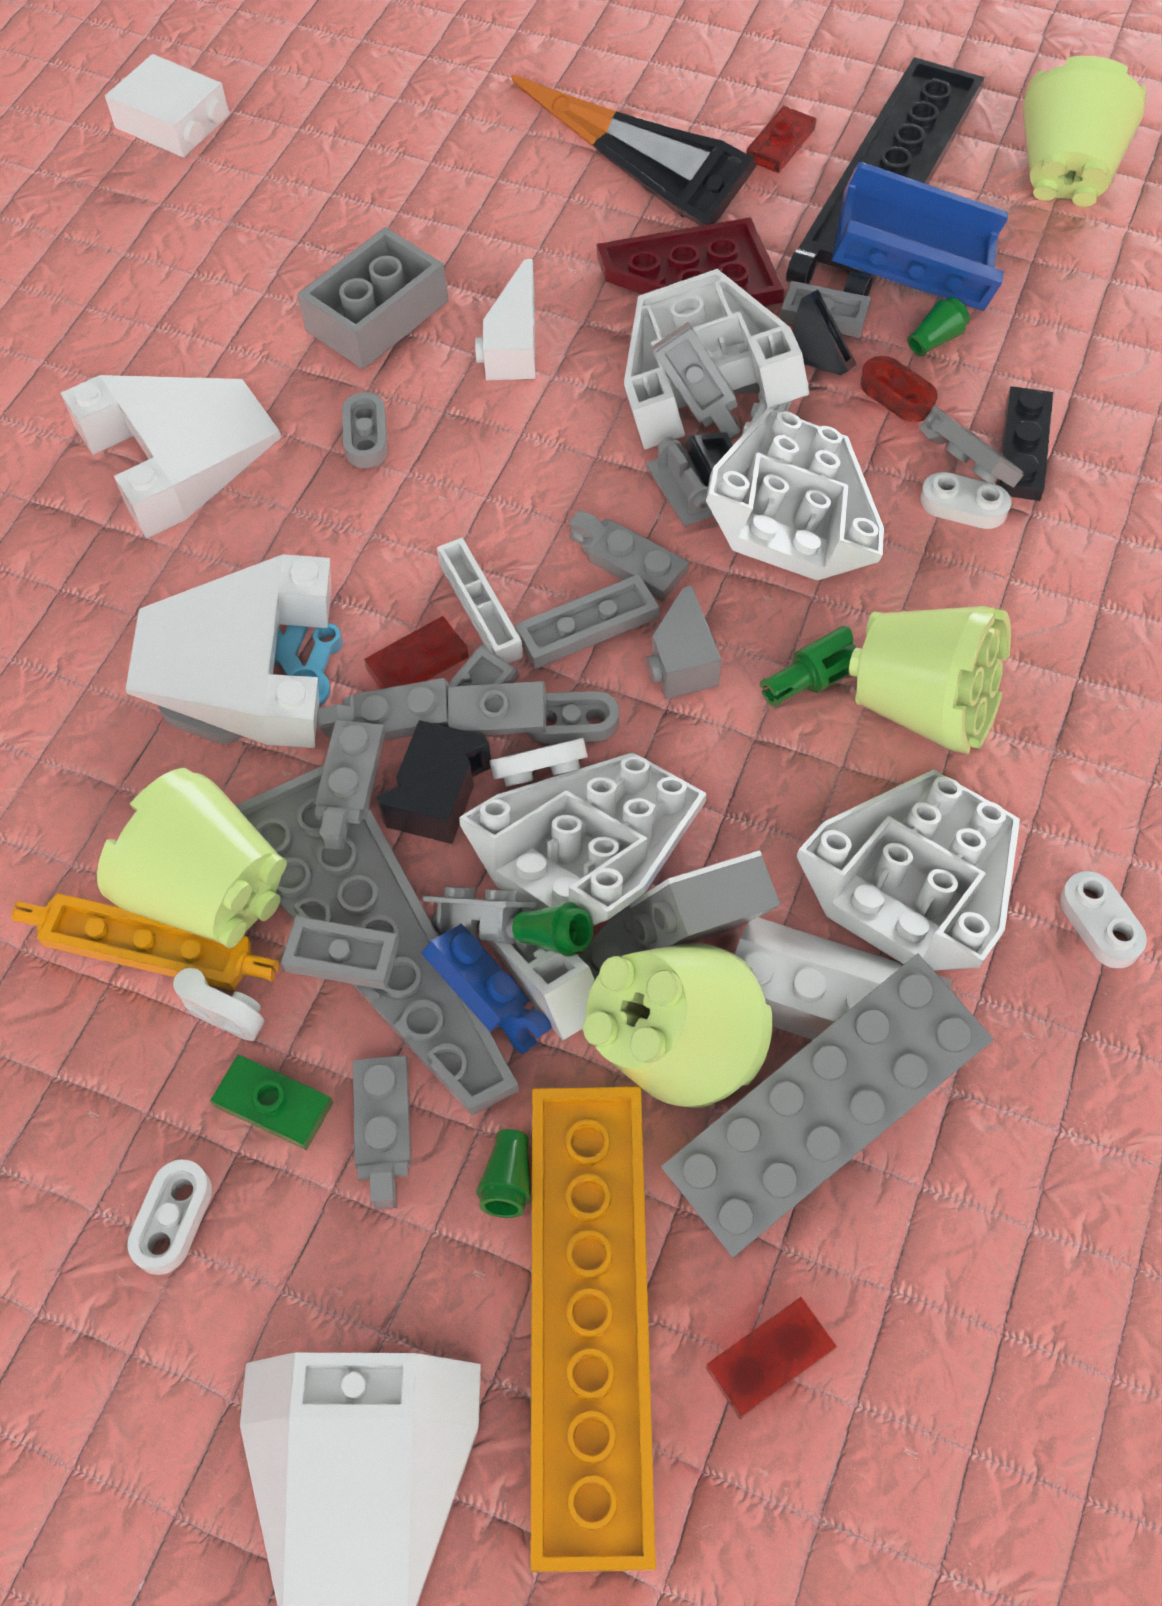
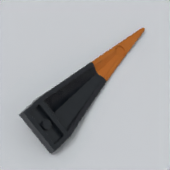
[511,75,757,226]

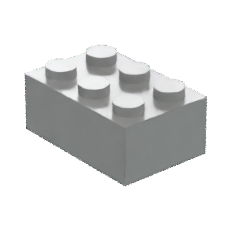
[297,227,448,370]

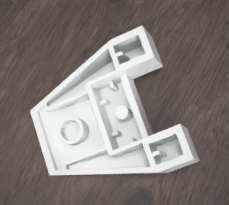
[624,269,810,450]
[60,375,282,539]
[126,554,331,748]

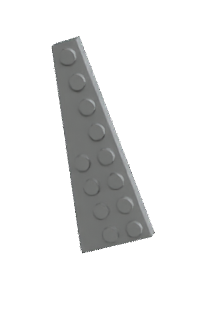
[235,765,519,1116]

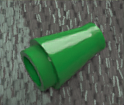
[907,297,970,356]
[512,902,593,956]
[476,1129,531,1218]

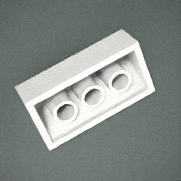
[735,917,952,1040]

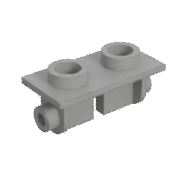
[646,437,714,527]
[423,887,537,944]

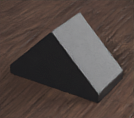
[792,289,857,375]
[396,720,491,786]
[376,754,474,844]

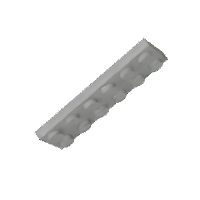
[661,953,994,1258]

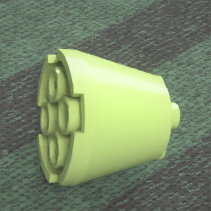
[1023,56,1146,207]
[849,606,1011,754]
[97,768,287,948]
[583,943,772,1108]

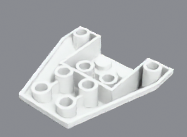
[706,407,884,581]
[459,752,707,925]
[796,769,1020,971]
[240,1352,481,1606]

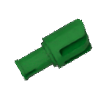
[760,626,856,707]

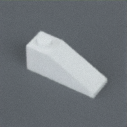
[475,259,536,381]
[477,900,595,1040]

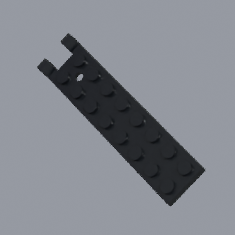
[786,57,985,296]

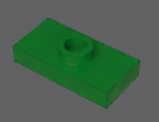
[210,1054,333,1151]

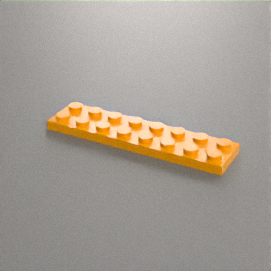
[530,1087,656,1573]

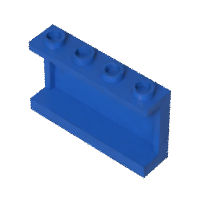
[832,162,1008,311]

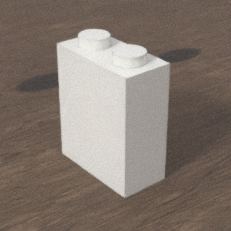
[105,54,230,158]

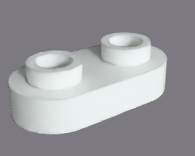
[920,472,1011,529]
[489,738,588,787]
[1060,871,1147,968]
[127,1159,212,1275]

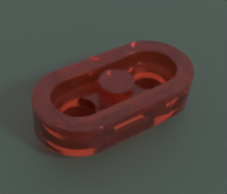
[860,356,938,422]

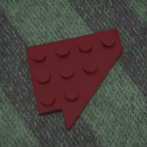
[596,217,784,307]

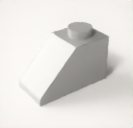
[646,586,722,699]

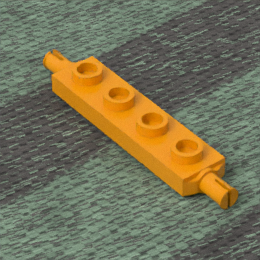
[11,893,279,991]

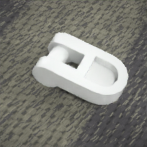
[173,968,265,1041]

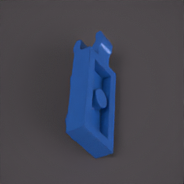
[421,923,552,1054]

